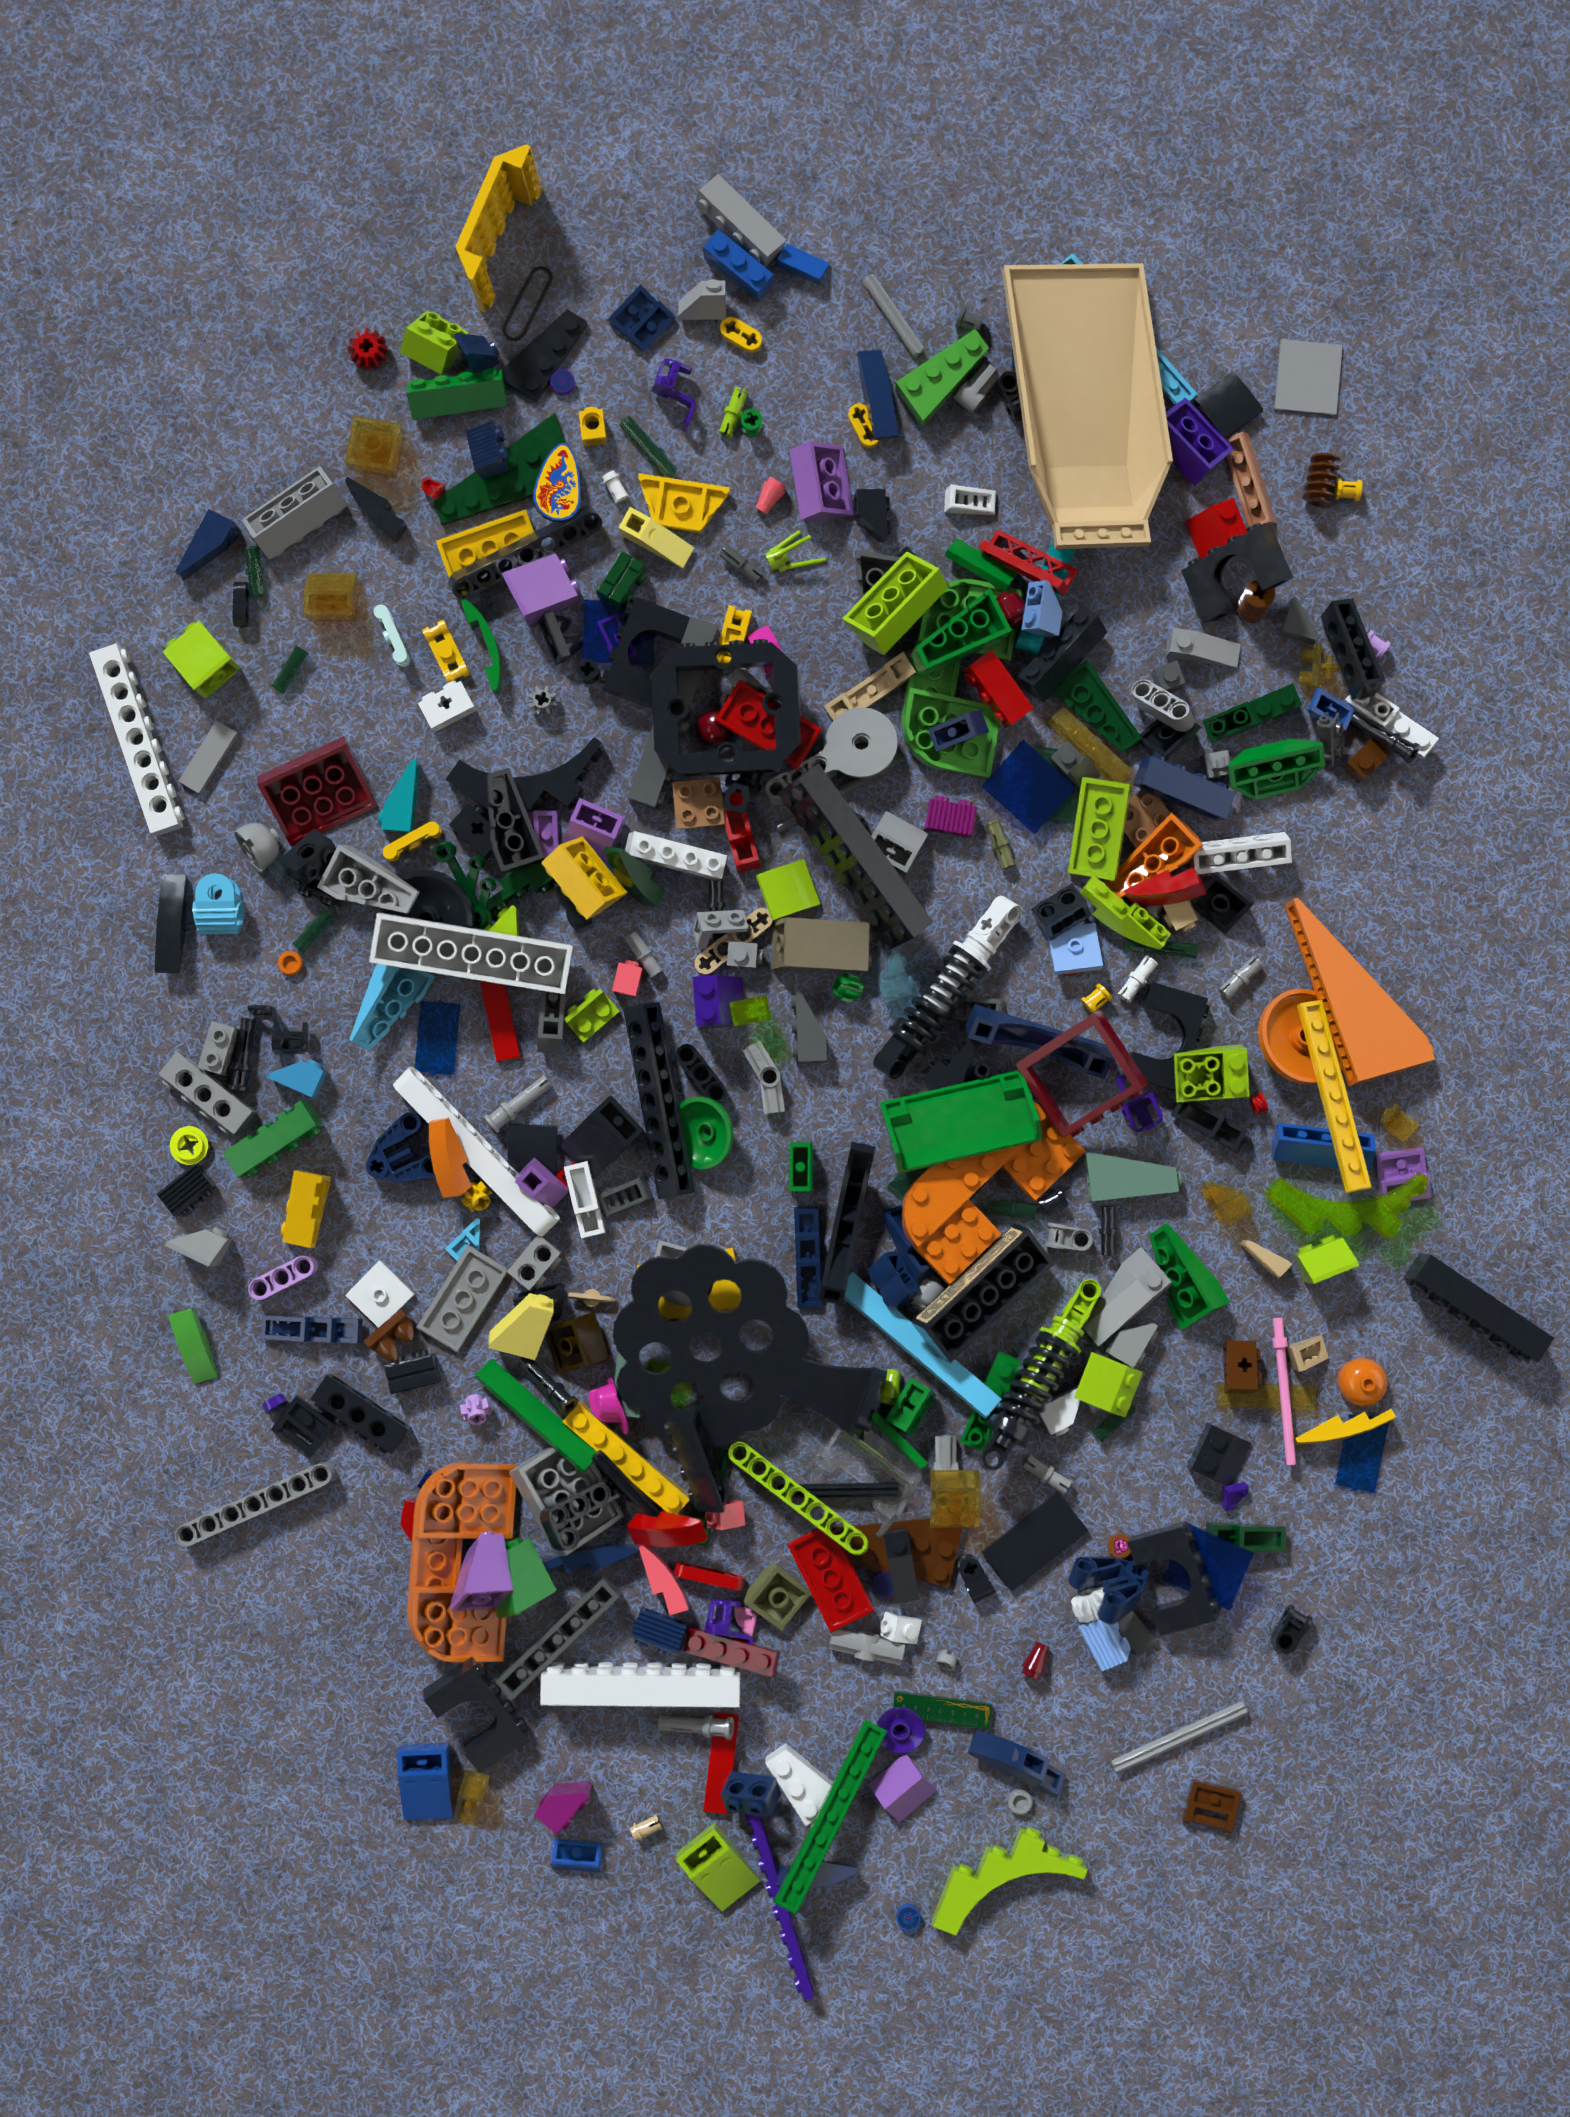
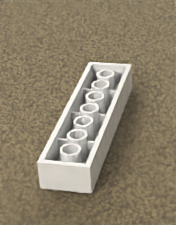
[369,912,573,994]
[540,1662,741,1707]

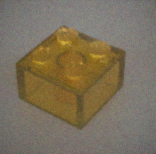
[345,416,405,479]
[929,1470,981,1528]

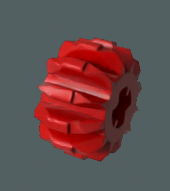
[347,328,389,371]

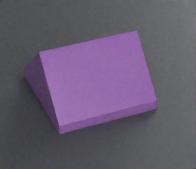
[868,1753,937,1822]

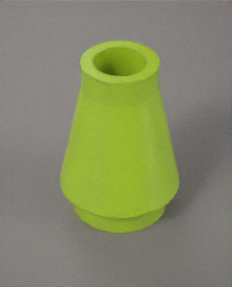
[880,1369,901,1406]

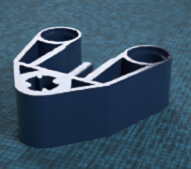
[366,1112,435,1183]
[1068,1557,1148,1624]

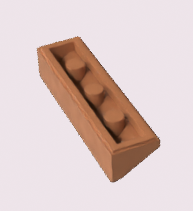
[1226,431,1277,527]

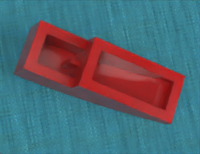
[722,792,761,874]
[1124,867,1207,906]
[627,1511,708,1547]

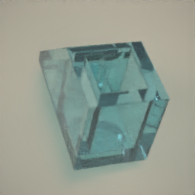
[877,948,915,1005]

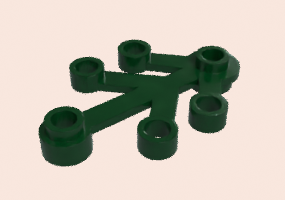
[434,841,496,928]

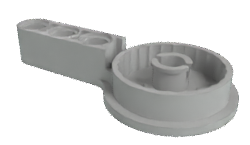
[766,708,898,805]

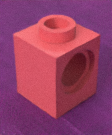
[612,960,644,998]
[705,1499,745,1530]

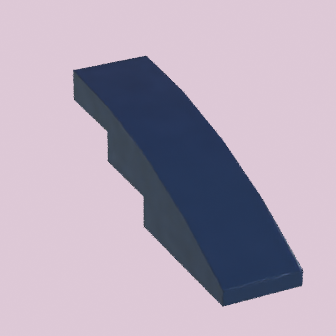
[857,350,899,440]
[794,1206,822,1308]
[261,1315,363,1343]
[542,1544,639,1573]

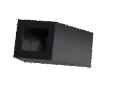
[853,489,891,542]

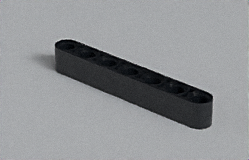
[448,506,602,599]

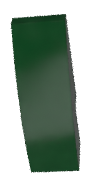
[604,846,665,907]
[1206,1522,1286,1552]

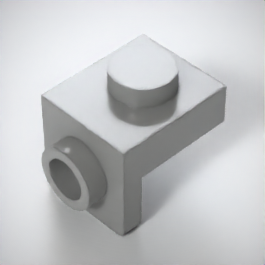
[727,941,763,969]

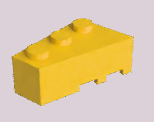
[280,1170,331,1248]

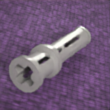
[484,1075,553,1133]
[658,1715,734,1740]

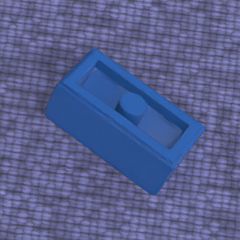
[777,244,830,286]
[551,1839,602,1873]

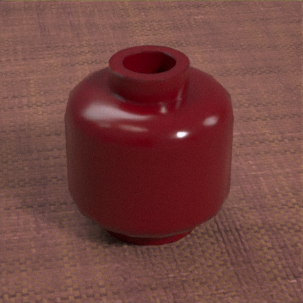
[996,592,1025,629]

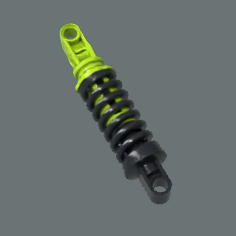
[979,1279,1101,1472]

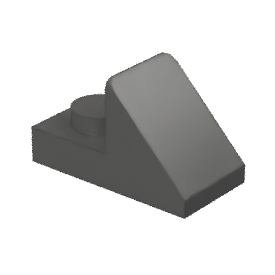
[1050,741,1101,789]

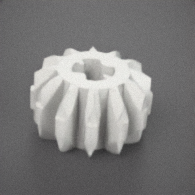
[1071,1587,1105,1623]

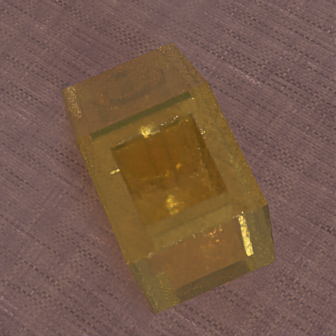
[1201,1181,1254,1226]

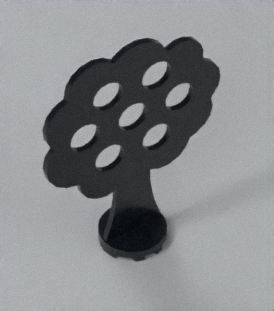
[613,1244,887,1447]

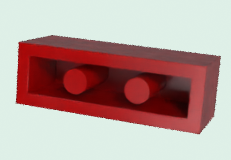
[963,649,1034,728]

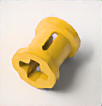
[1334,478,1362,502]
[1081,983,1113,1014]

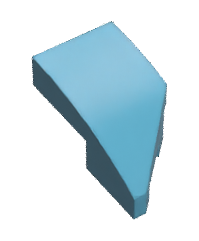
[445,1217,480,1261]

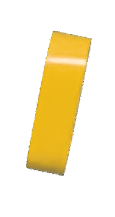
[720,317,762,353]
[848,403,880,449]

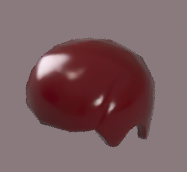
[696,710,734,747]

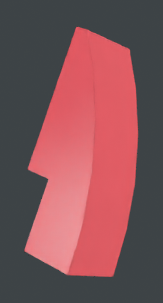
[639,1545,689,1615]

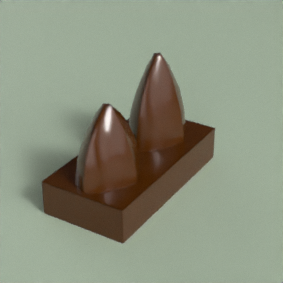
[364,1309,415,1361]

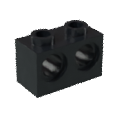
[1031,884,1092,941]

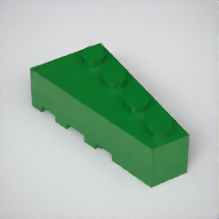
[223,1100,325,1179]

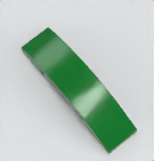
[461,599,502,695]

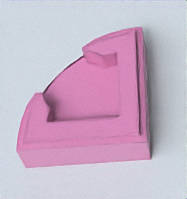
[734,1606,758,1636]

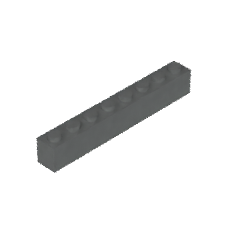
[628,616,721,810]

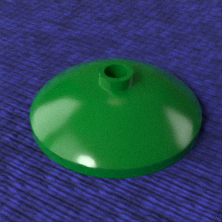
[679,1096,733,1169]

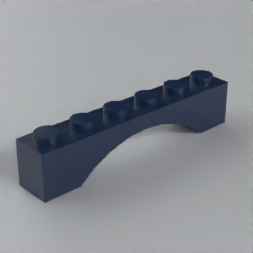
[966,1004,1114,1079]

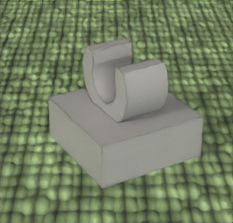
[1203,750,1230,779]

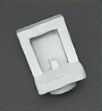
[880,1612,922,1644]

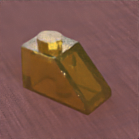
[454,1769,490,1826]

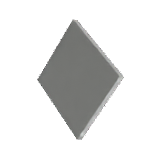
[1274,339,1343,416]

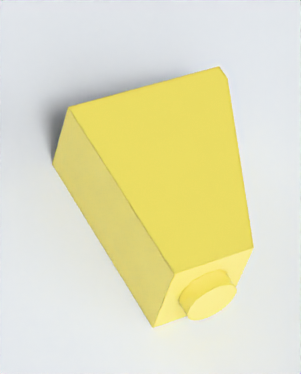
[488,1293,554,1360]

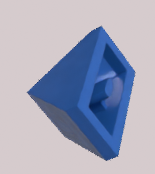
[1308,688,1355,731]

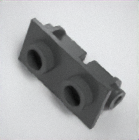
[1317,713,1344,766]

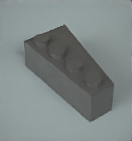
[855,550,901,658]

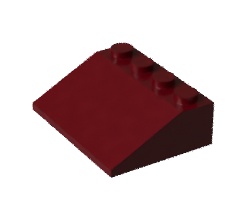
[257,736,378,847]

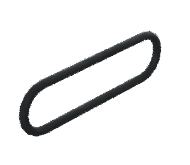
[502,266,553,341]

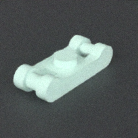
[374,605,410,667]

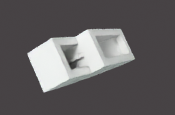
[564,1161,606,1239]

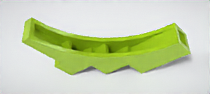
[932,1827,1087,1936]

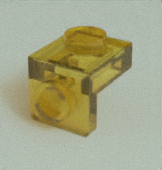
[1380,1104,1421,1146]

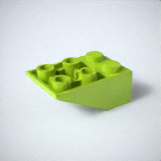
[1174,1045,1249,1102]
[676,1821,761,1911]

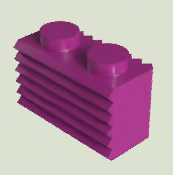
[924,796,977,838]

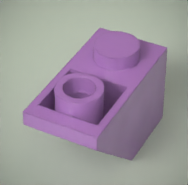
[515,1157,569,1207]

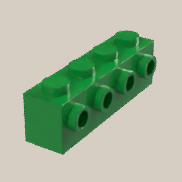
[406,368,507,420]

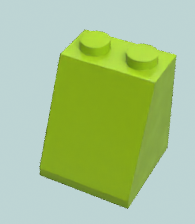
[162,621,241,699]

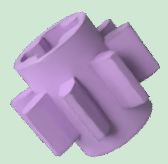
[460,1394,492,1425]

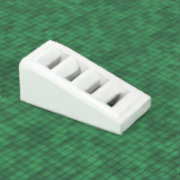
[944,484,996,515]

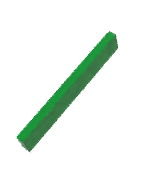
[474,1359,597,1474]

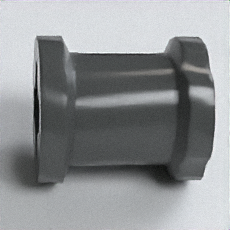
[955,307,985,333]

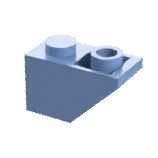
[1021,580,1063,637]

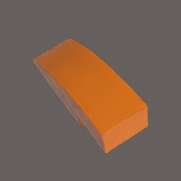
[429,1117,472,1198]

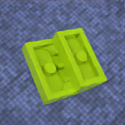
[756,859,820,921]

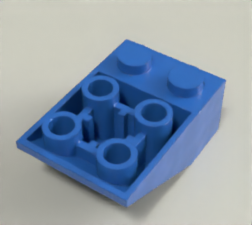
[397,1742,453,1820]

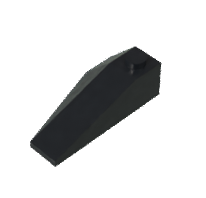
[486,768,545,873]

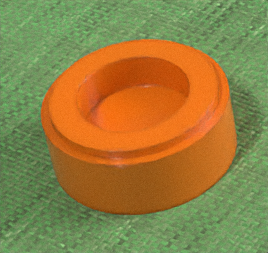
[278,951,303,976]

